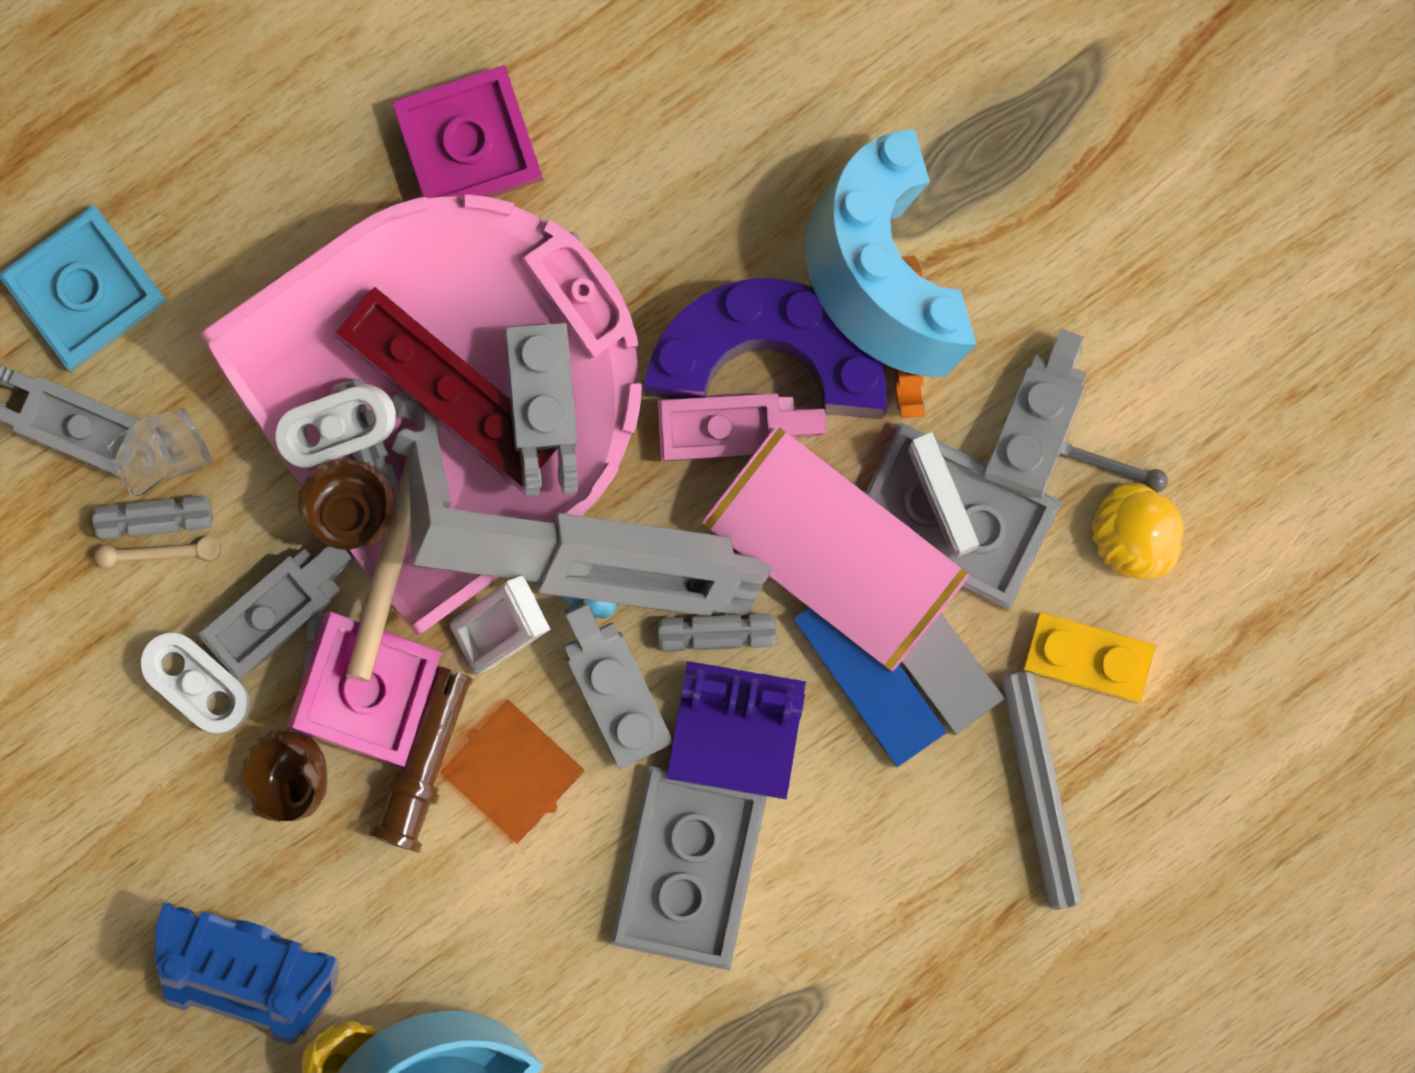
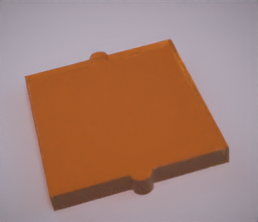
[440,699,585,844]

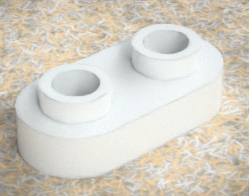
[276,385,396,468]
[141,633,250,734]

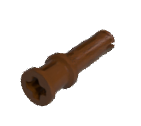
[368,666,474,853]

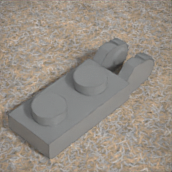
[504,323,578,497]
[0,365,150,480]

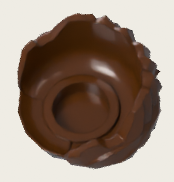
[298,457,398,550]
[239,730,328,822]

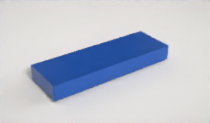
[793,608,947,768]

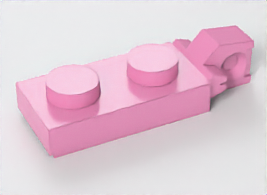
[658,393,827,462]

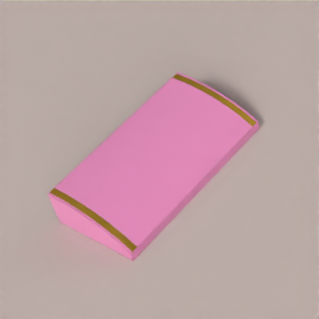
[701,425,970,672]

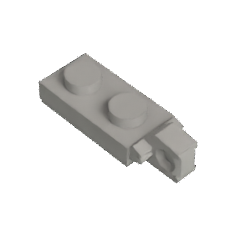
[985,329,1087,499]
[199,546,355,682]
[563,600,673,769]

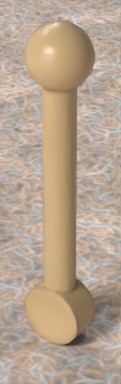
[94,537,221,568]

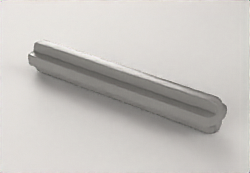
[1001,671,1082,910]

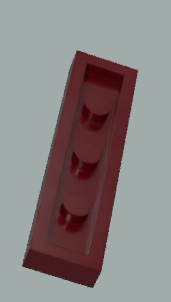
[335,287,557,492]

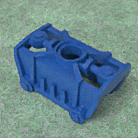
[155,903,339,1045]

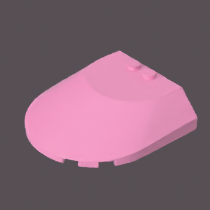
[200,194,642,635]

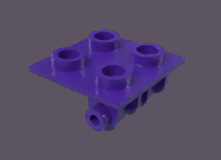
[667,661,806,800]

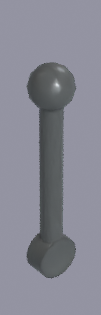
[1059,442,1168,492]

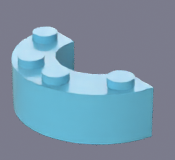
[805,129,977,377]
[338,1011,544,1073]

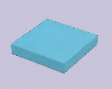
[0,205,167,373]

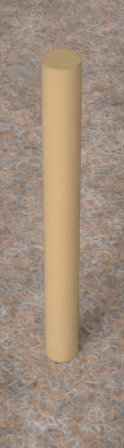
[346,456,411,682]

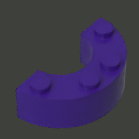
[644,278,887,420]

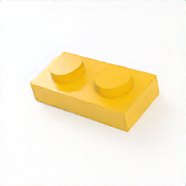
[1022,612,1156,704]

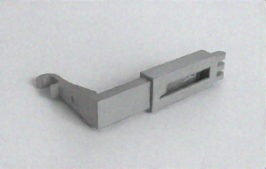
[392,393,771,616]

